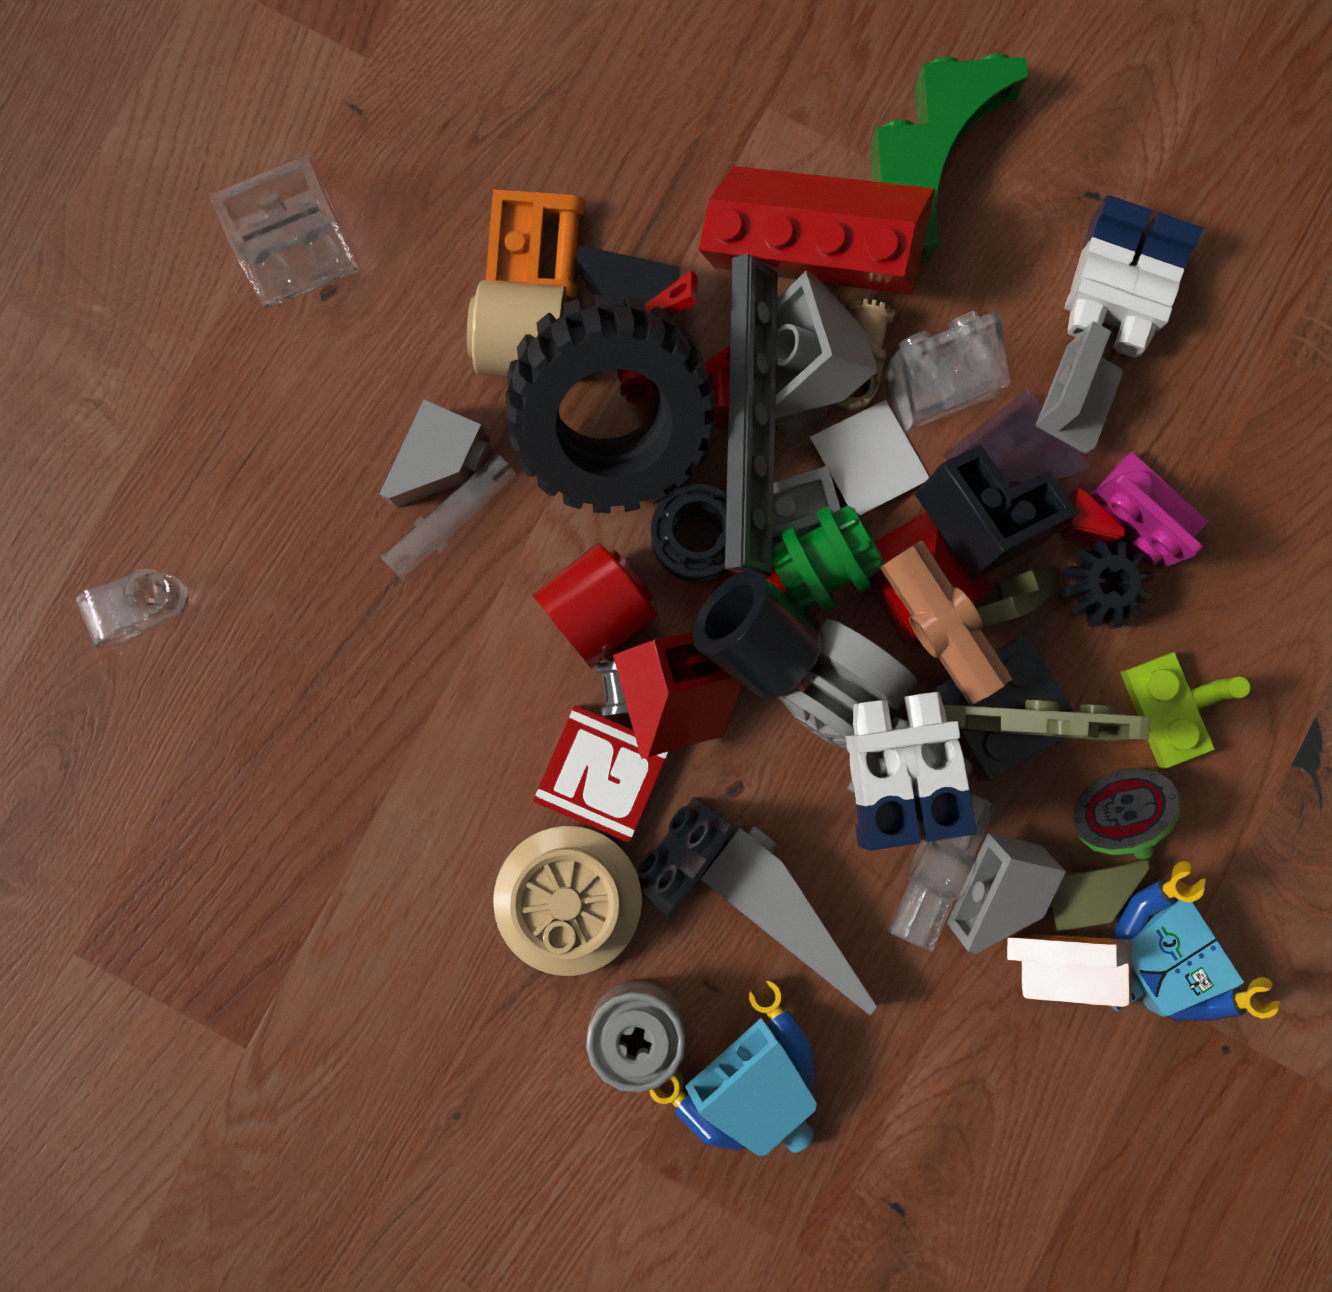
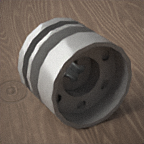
[777,619,918,749]

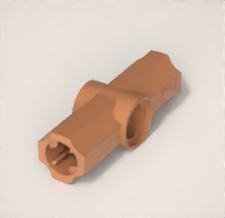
[880,540,1012,705]

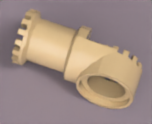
[836,299,895,411]

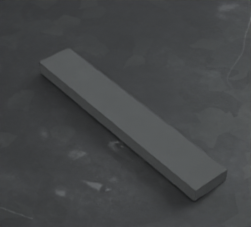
[725,253,778,578]

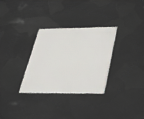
[810,400,929,516]

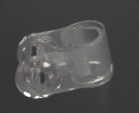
[75,568,189,649]

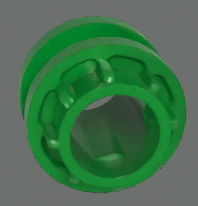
[772,505,885,612]

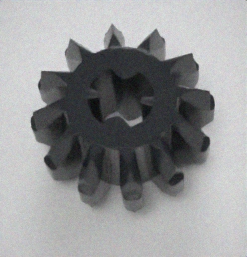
[1061,540,1154,629]

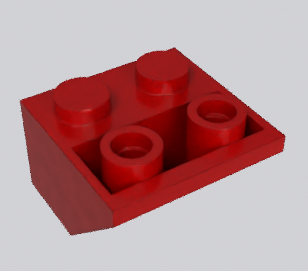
[613,632,742,759]

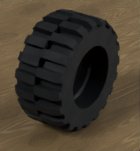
[505,294,717,514]

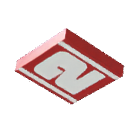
[533,705,668,843]

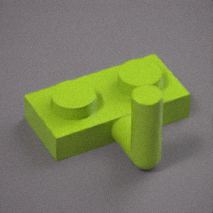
[1120,652,1250,769]

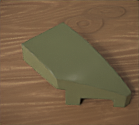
[976,565,1059,629]
[1051,859,1151,931]

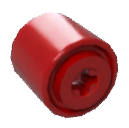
[532,543,657,669]

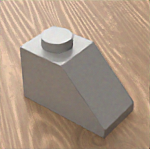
[380,399,490,507]
[947,833,1066,953]

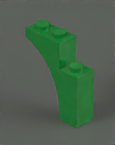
[870,53,1028,263]

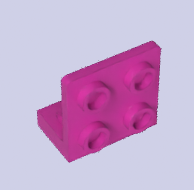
[1089,452,1209,569]

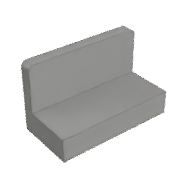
[1035,321,1123,454]

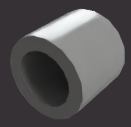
[586,979,685,1093]

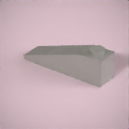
[700,826,877,1015]

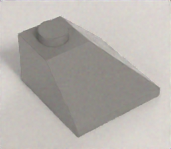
[775,271,878,419]

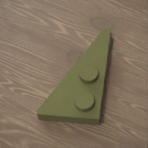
[943,700,1150,742]

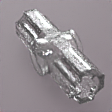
[888,793,996,952]

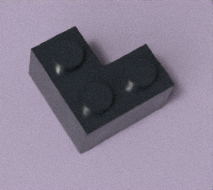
[914,445,1079,580]

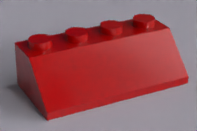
[699,166,935,295]

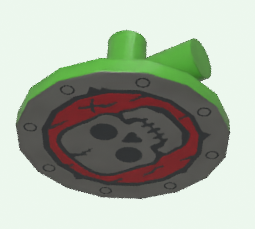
[1072,768,1181,859]

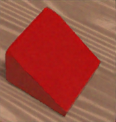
[1058,488,1125,545]

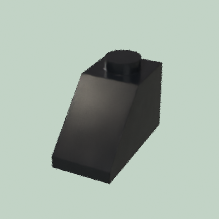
[577,245,681,317]

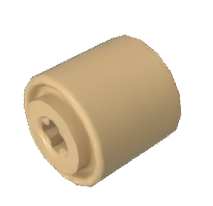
[467,280,568,377]

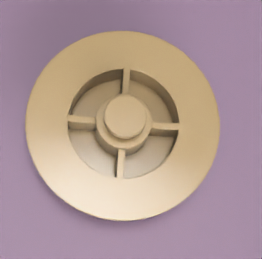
[493,826,642,976]

